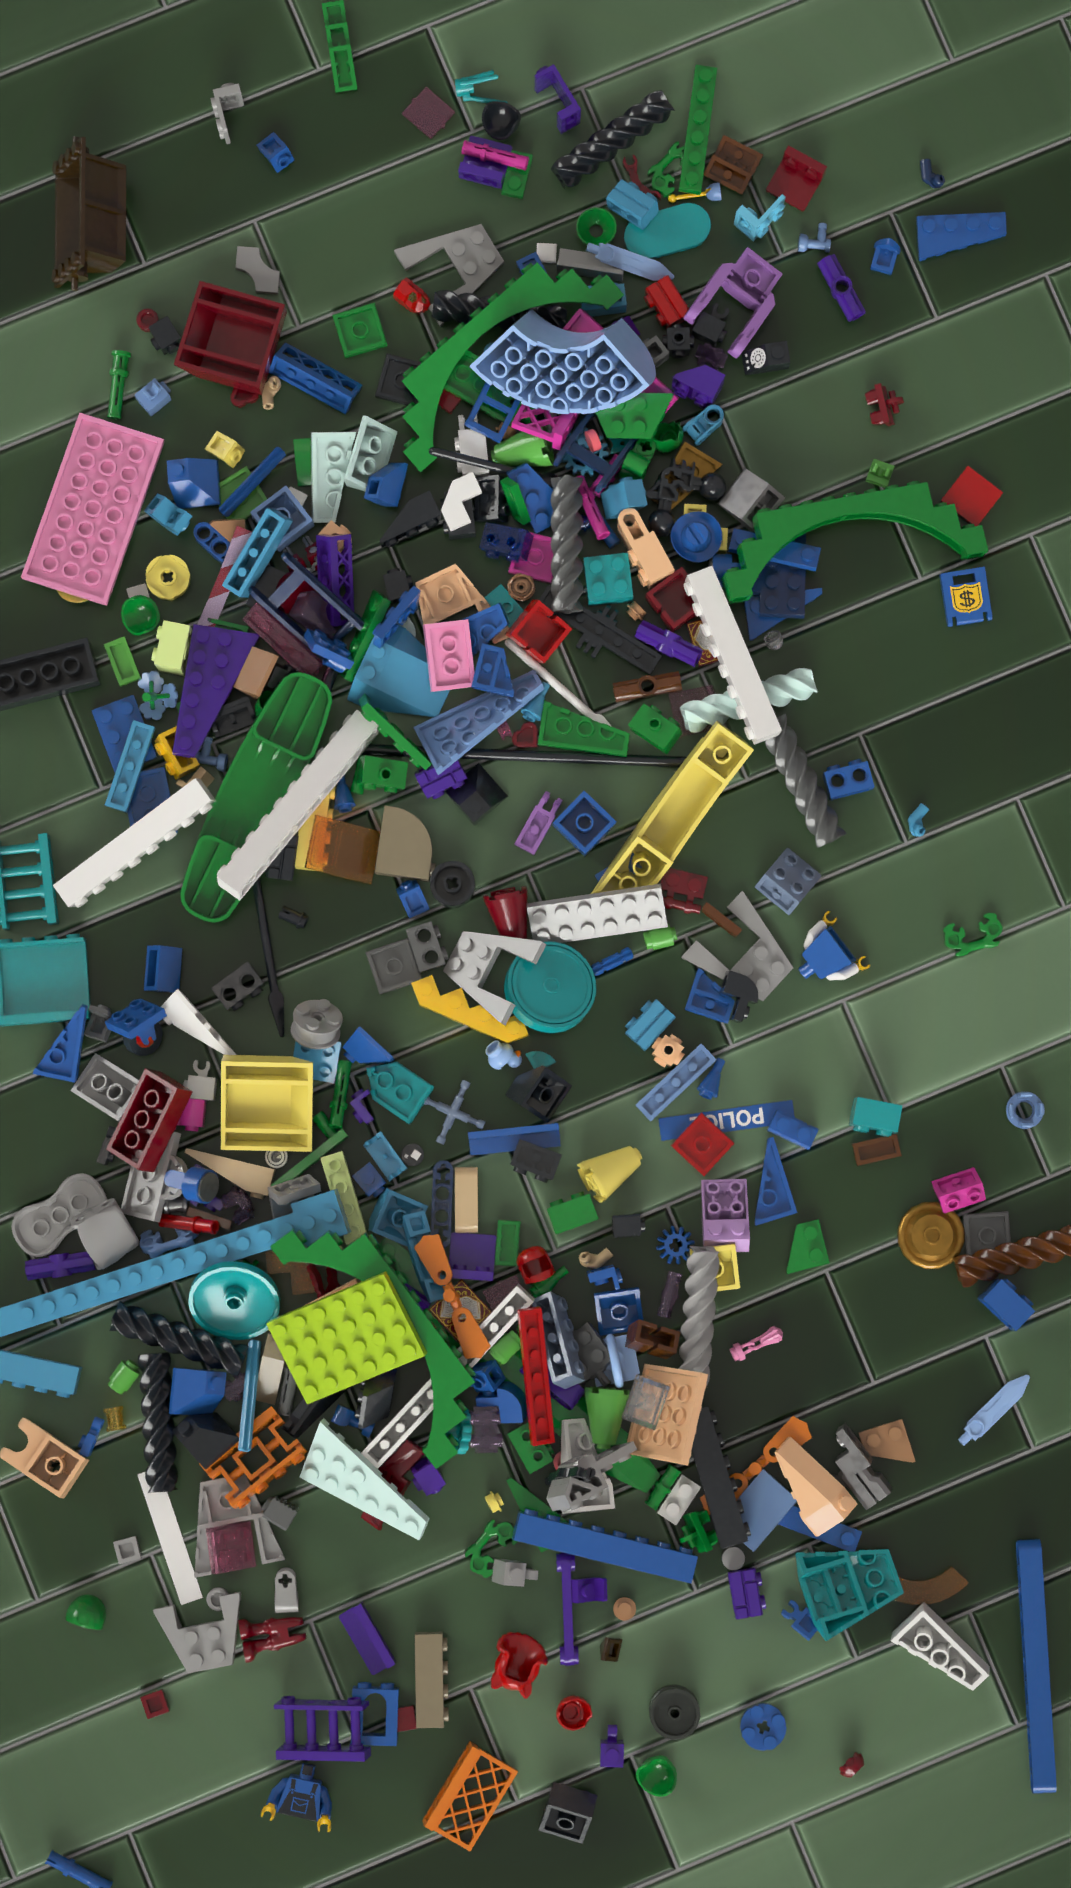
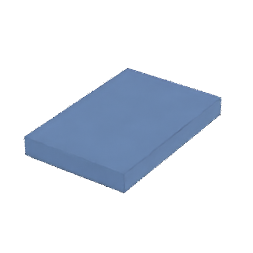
[737,1469,797,1552]

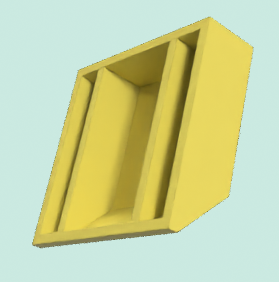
[221,1055,313,1152]

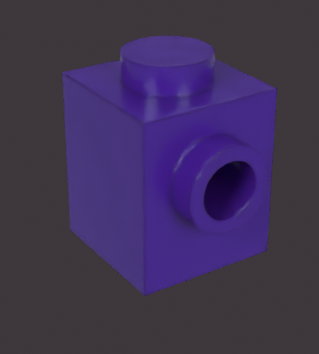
[411,1456,446,1496]

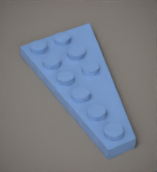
[414,670,544,775]

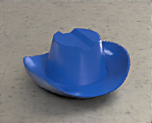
[671,511,722,562]

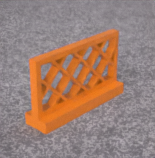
[422,1741,518,1851]

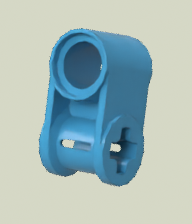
[682,404,724,446]

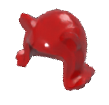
[491,1632,548,1699]

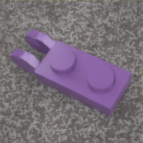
[514,791,563,856]

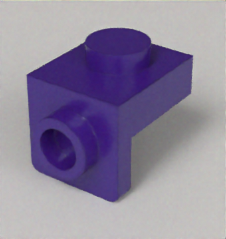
[350,1089,375,1125]

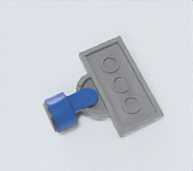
[121,1132,219,1222]

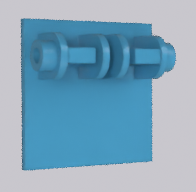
[293,1041,342,1084]

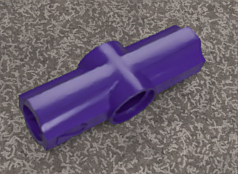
[817,254,866,322]
[635,620,703,667]
[25,1251,96,1280]

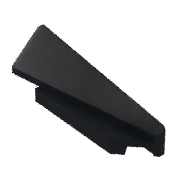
[282,1387,350,1439]

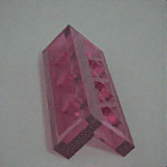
[242,602,323,677]

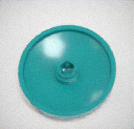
[188,1261,281,1340]

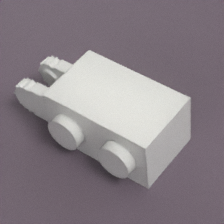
[454,414,489,477]

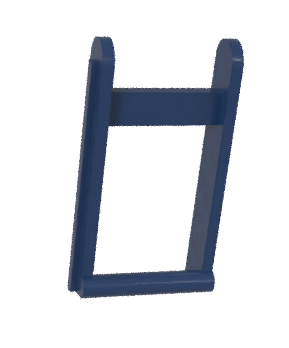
[553,412,639,494]
[248,552,364,661]

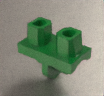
[679,1510,718,1553]

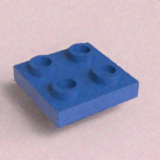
[303,628,354,673]

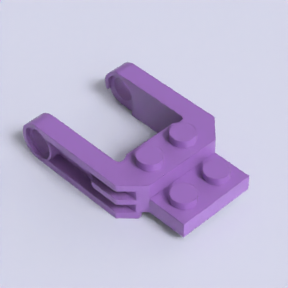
[683,247,782,359]

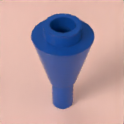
[334,775,356,813]
[697,1058,725,1100]

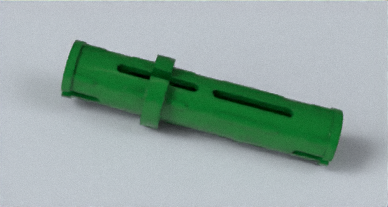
[328,1060,352,1129]

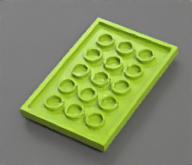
[266,1271,427,1404]

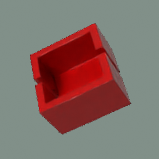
[505,599,572,663]

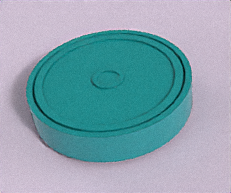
[504,941,596,1033]

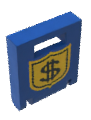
[939,567,992,627]

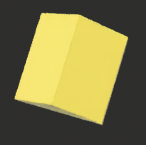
[690,1243,740,1291]

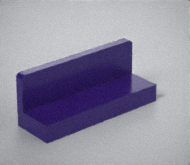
[339,1602,396,1675]

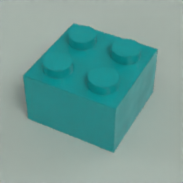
[583,553,633,607]
[849,1097,903,1137]

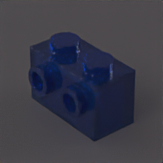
[479,522,534,563]

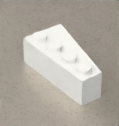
[891,1602,990,1691]

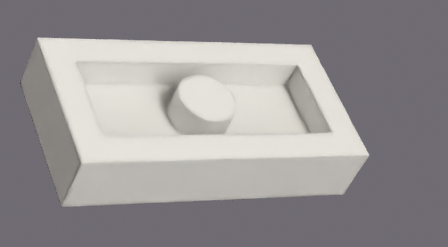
[657,1474,701,1525]

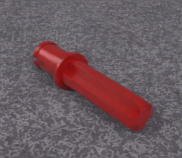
[158,1213,219,1234]

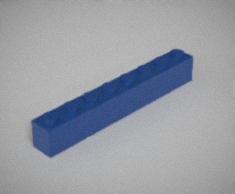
[512,1508,698,1583]

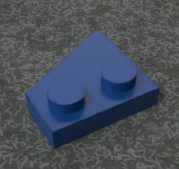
[685,968,735,1024]

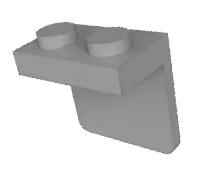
[210,83,244,144]

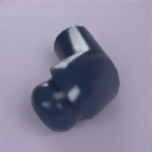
[920,159,945,189]

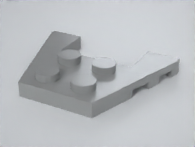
[153,1591,242,1673]

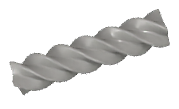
[679,1246,720,1386]

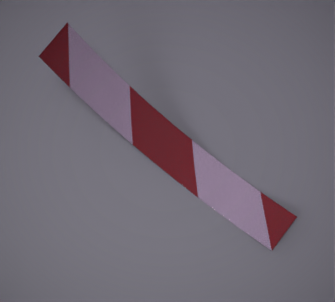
[197,526,252,627]

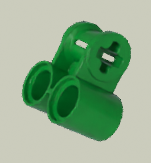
[619,439,656,481]

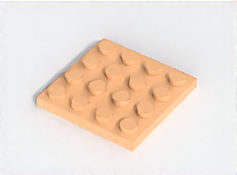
[627,1364,708,1466]

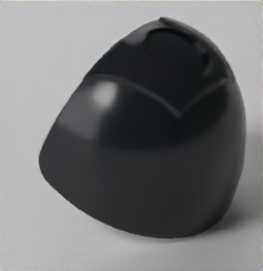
[482,101,521,140]

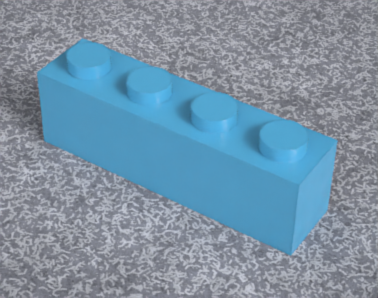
[222,508,293,598]
[0,1350,82,1398]

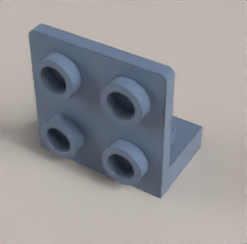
[755,848,821,915]

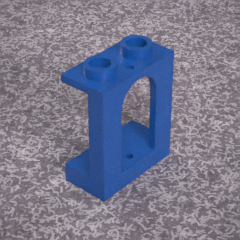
[351,1682,399,1746]

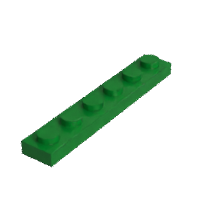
[678,65,717,195]

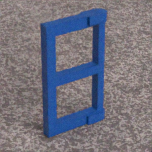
[464,382,520,443]

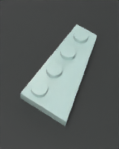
[311,432,356,523]

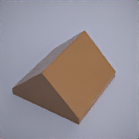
[233,646,279,700]

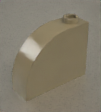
[375,805,436,882]

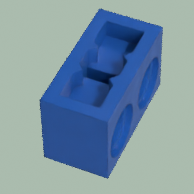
[822,759,875,801]

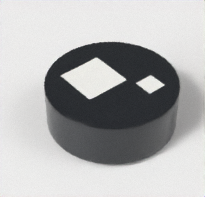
[401,1144,424,1166]

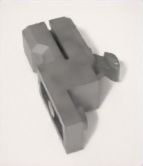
[831,1422,893,1510]

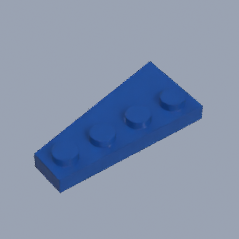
[916,212,1007,261]

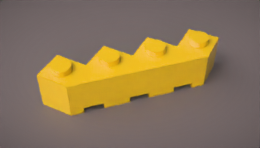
[411,975,529,1044]

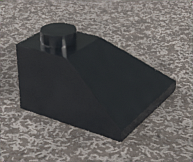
[445,763,508,826]
[505,1065,572,1123]
[172,1412,239,1470]

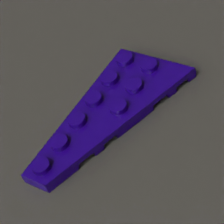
[172,624,260,758]

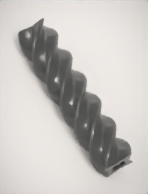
[551,475,583,614]
[765,714,847,848]

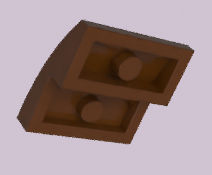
[704,135,764,195]

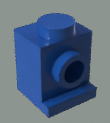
[471,1360,506,1392]

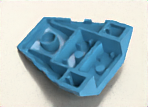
[347,619,450,717]

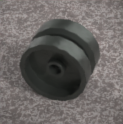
[649,1684,701,1740]

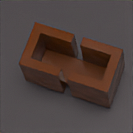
[625,1319,680,1359]

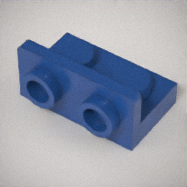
[586,1264,623,1290]

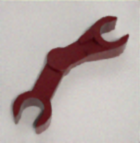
[623,155,661,200]

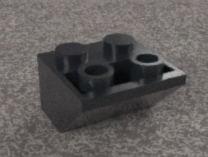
[355,1369,397,1429]

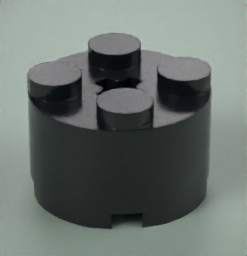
[430,861,475,908]

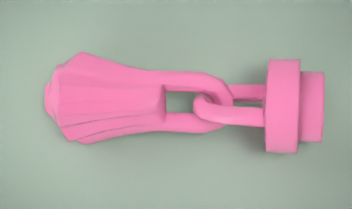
[729,1326,783,1361]

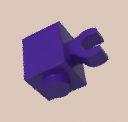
[600,1725,624,1768]

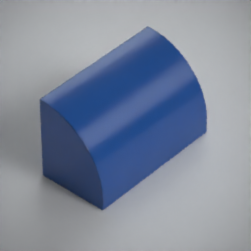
[144,945,182,993]

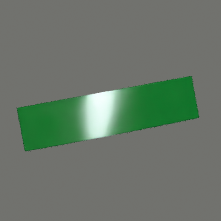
[322,0,357,93]

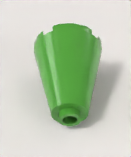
[491,426,555,467]
[584,1387,630,1449]

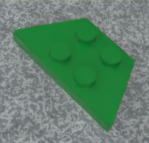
[595,393,674,439]

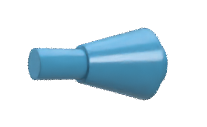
[521,682,550,722]

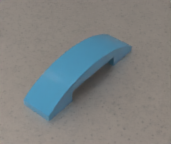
[402,1210,445,1303]

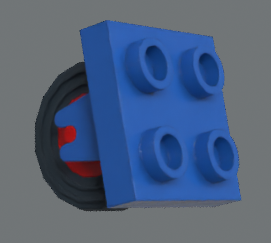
[105,998,167,1056]

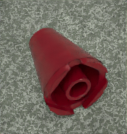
[483,886,528,939]

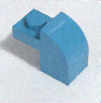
[144,493,192,536]

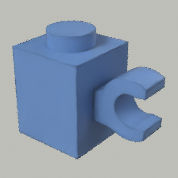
[135,378,171,417]

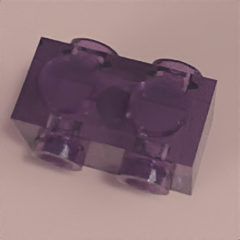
[469,1406,502,1453]

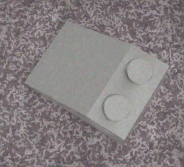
[70,1053,139,1122]

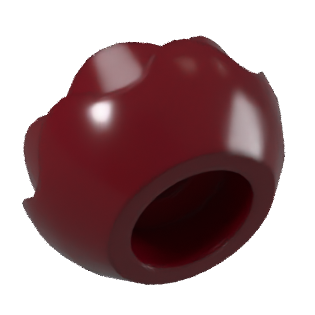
[839,1752,864,1778]

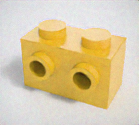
[154,726,200,780]

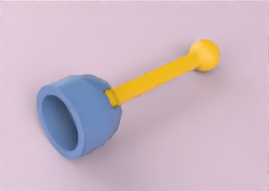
[668,182,722,203]

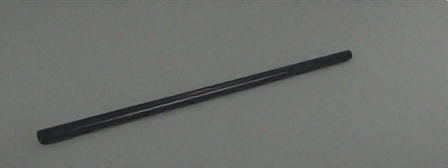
[361,744,687,768]

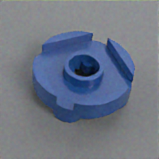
[740,1703,786,1751]

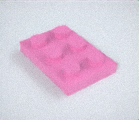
[423,619,475,692]

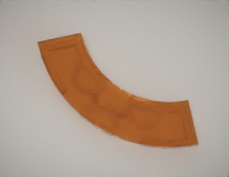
[894,1566,969,1605]

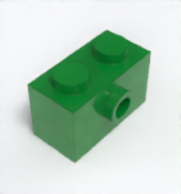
[628,703,682,755]
[356,755,408,794]

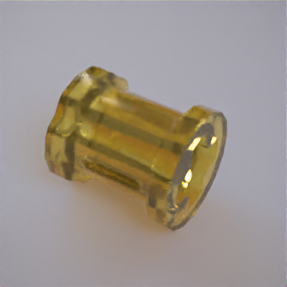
[103,1406,127,1432]

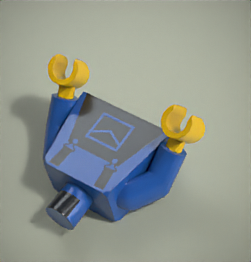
[261,1763,332,1832]

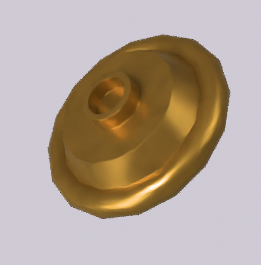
[898,1202,965,1269]

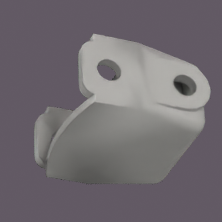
[70,1198,140,1270]

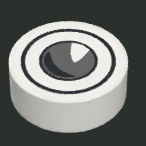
[265,1151,288,1168]

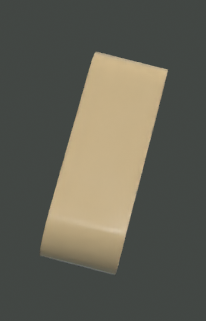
[455,1167,478,1233]

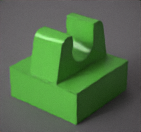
[866,459,894,488]

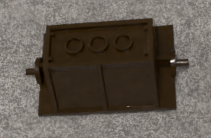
[52,136,126,291]

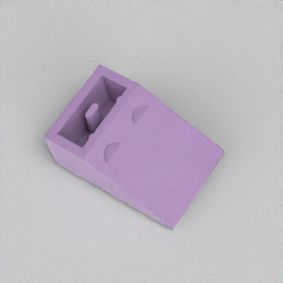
[701,1179,750,1252]

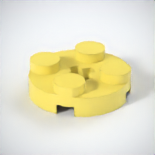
[146,555,191,601]

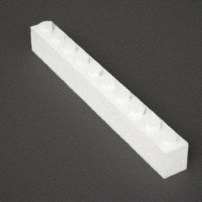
[217,710,379,900]
[361,1283,535,1469]

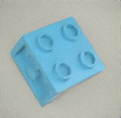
[734,194,786,242]

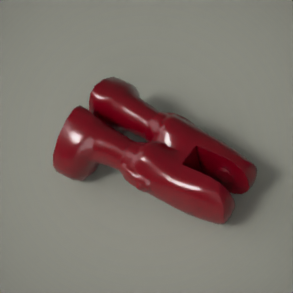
[238,1617,307,1663]

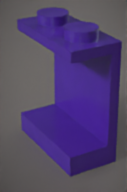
[535,64,581,134]

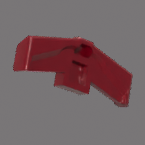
[361,1440,425,1530]

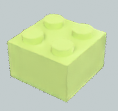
[152,620,192,677]

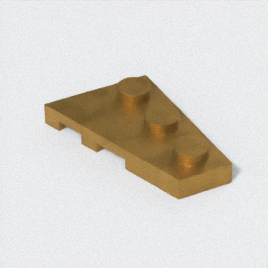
[650,442,723,510]

